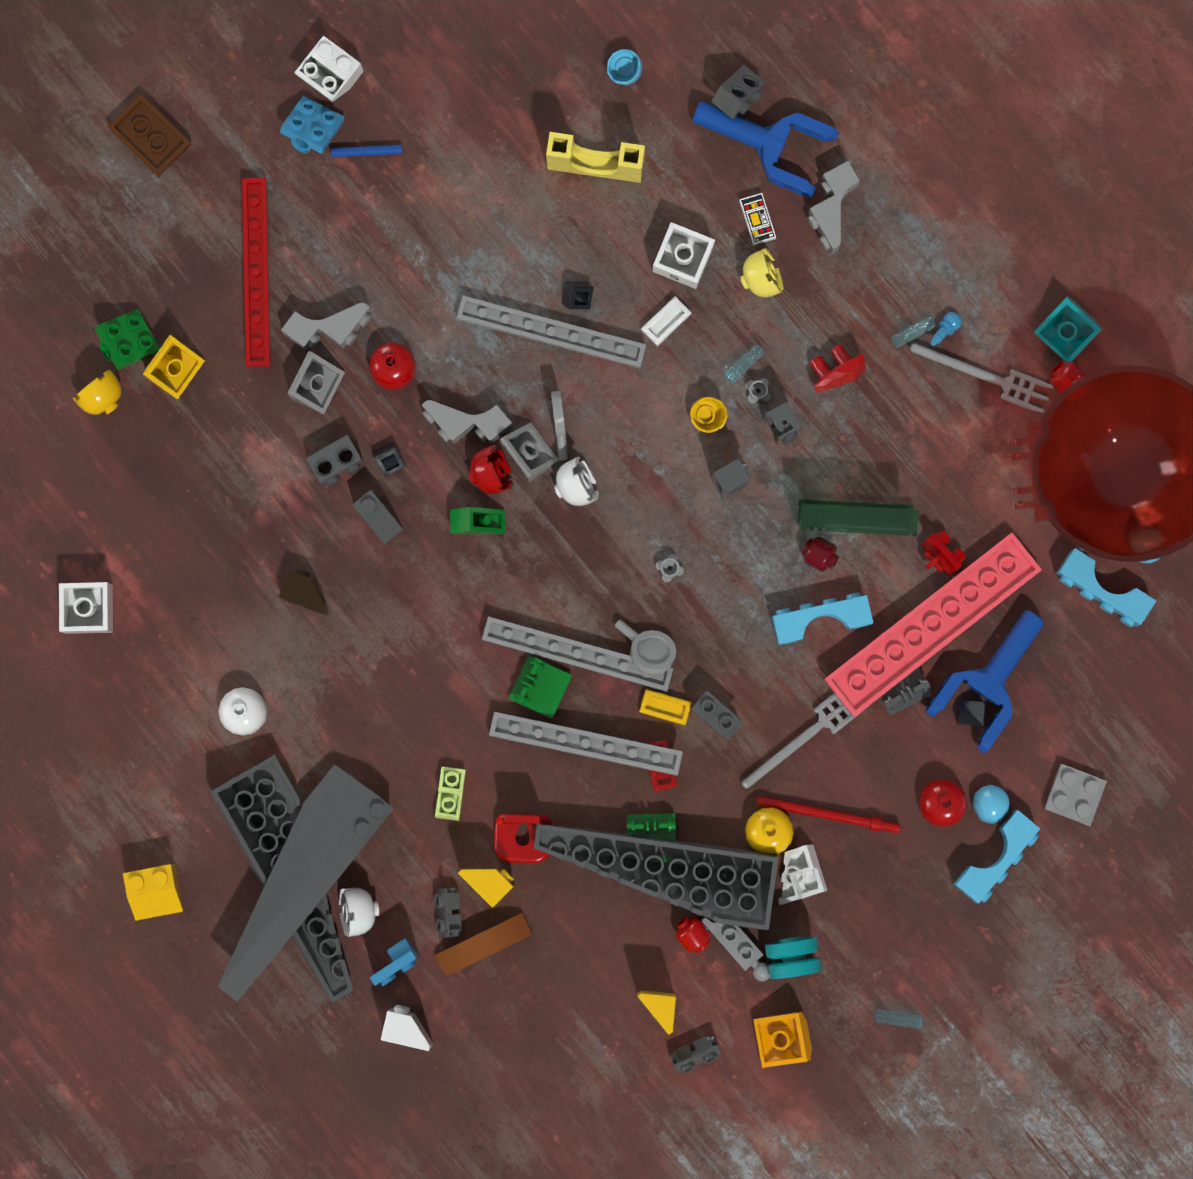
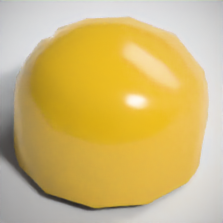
[690,397,728,433]

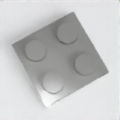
[1044,764,1107,826]

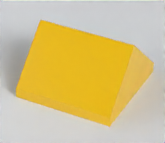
[143,335,205,399]
[637,991,676,1035]

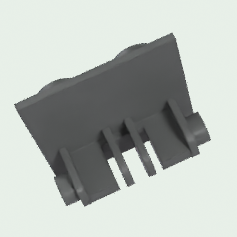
[880,668,932,716]

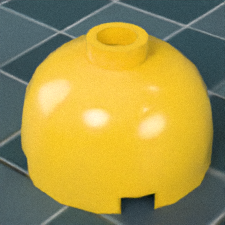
[73,369,122,415]
[745,807,794,854]

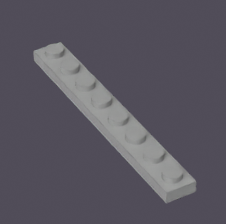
[457,296,646,369]
[482,616,673,692]
[489,712,683,776]

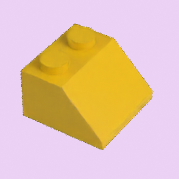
[123,864,184,921]
[458,869,515,908]

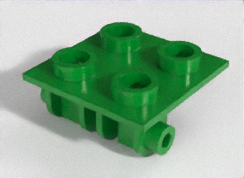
[509,655,572,719]
[627,813,677,862]

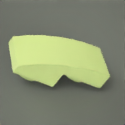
[435,767,466,821]

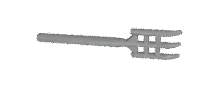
[910,343,1054,413]
[742,693,860,789]

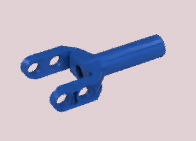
[692,101,839,198]
[925,610,1045,754]

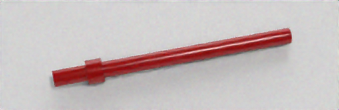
[756,796,901,834]

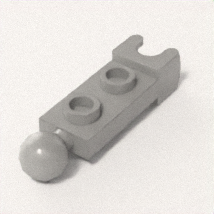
[701,917,770,982]

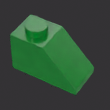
[450,507,505,535]

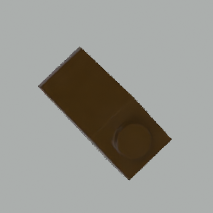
[279,569,328,616]

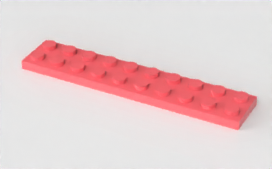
[824,533,1042,718]

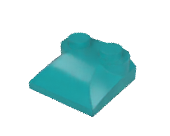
[1034,296,1102,363]

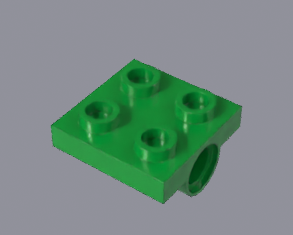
[95,309,160,371]

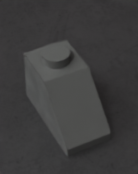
[352,490,403,544]

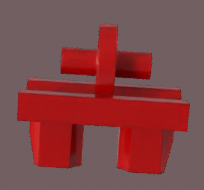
[920,531,966,577]

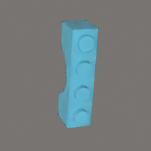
[1056,548,1156,627]
[771,592,873,646]
[953,810,1040,904]

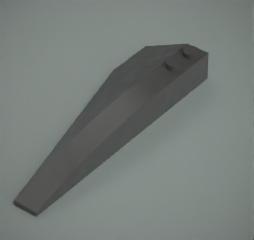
[208,755,353,1003]
[218,764,394,1002]
[534,824,779,930]

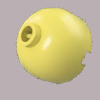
[740,248,784,298]

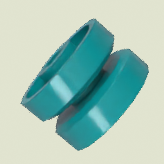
[765,936,823,979]

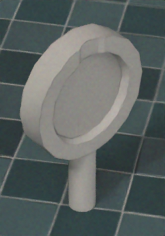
[551,391,568,460]
[615,619,676,674]

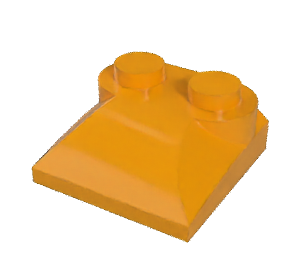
[753,1012,812,1068]

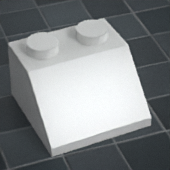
[381,1005,433,1051]

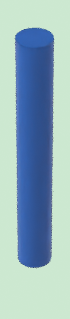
[331,144,403,157]

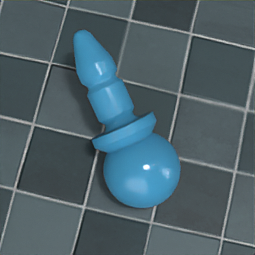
[931,312,962,346]

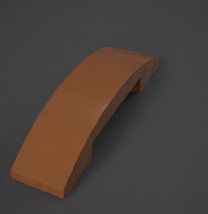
[435,913,532,977]

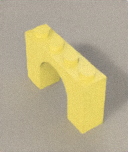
[546,132,645,183]

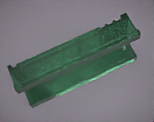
[797,499,919,537]

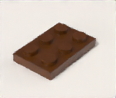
[108,94,192,178]

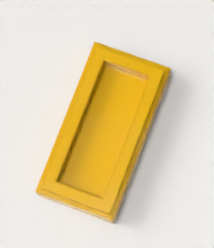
[639,689,692,726]

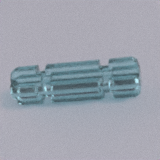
[891,316,936,348]
[724,344,764,383]
[875,1009,923,1029]

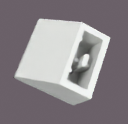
[295,36,364,102]

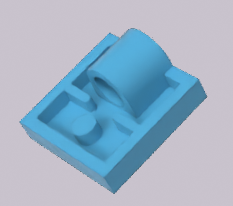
[280,96,345,154]
[370,938,419,986]

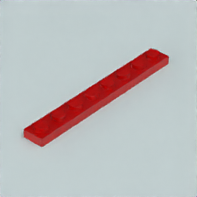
[242,178,271,367]

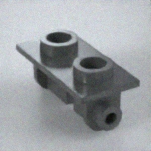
[434,887,462,937]
[669,1035,721,1074]

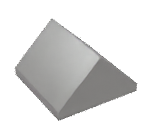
[287,351,345,414]
[500,423,559,482]

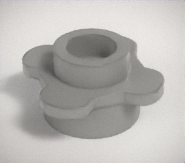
[746,378,771,404]
[656,554,684,582]

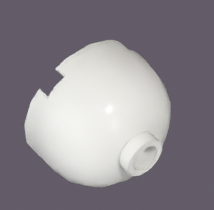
[554,457,599,506]
[218,687,268,736]
[338,888,379,937]

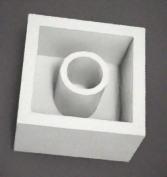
[652,222,715,289]
[59,582,113,634]

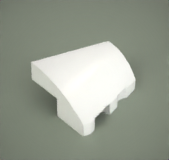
[779,844,828,905]

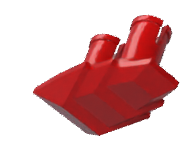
[810,345,866,393]

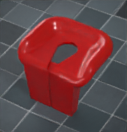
[494,813,552,863]

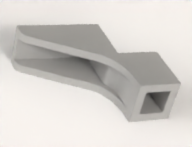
[807,161,860,254]
[281,303,372,351]
[422,400,512,444]

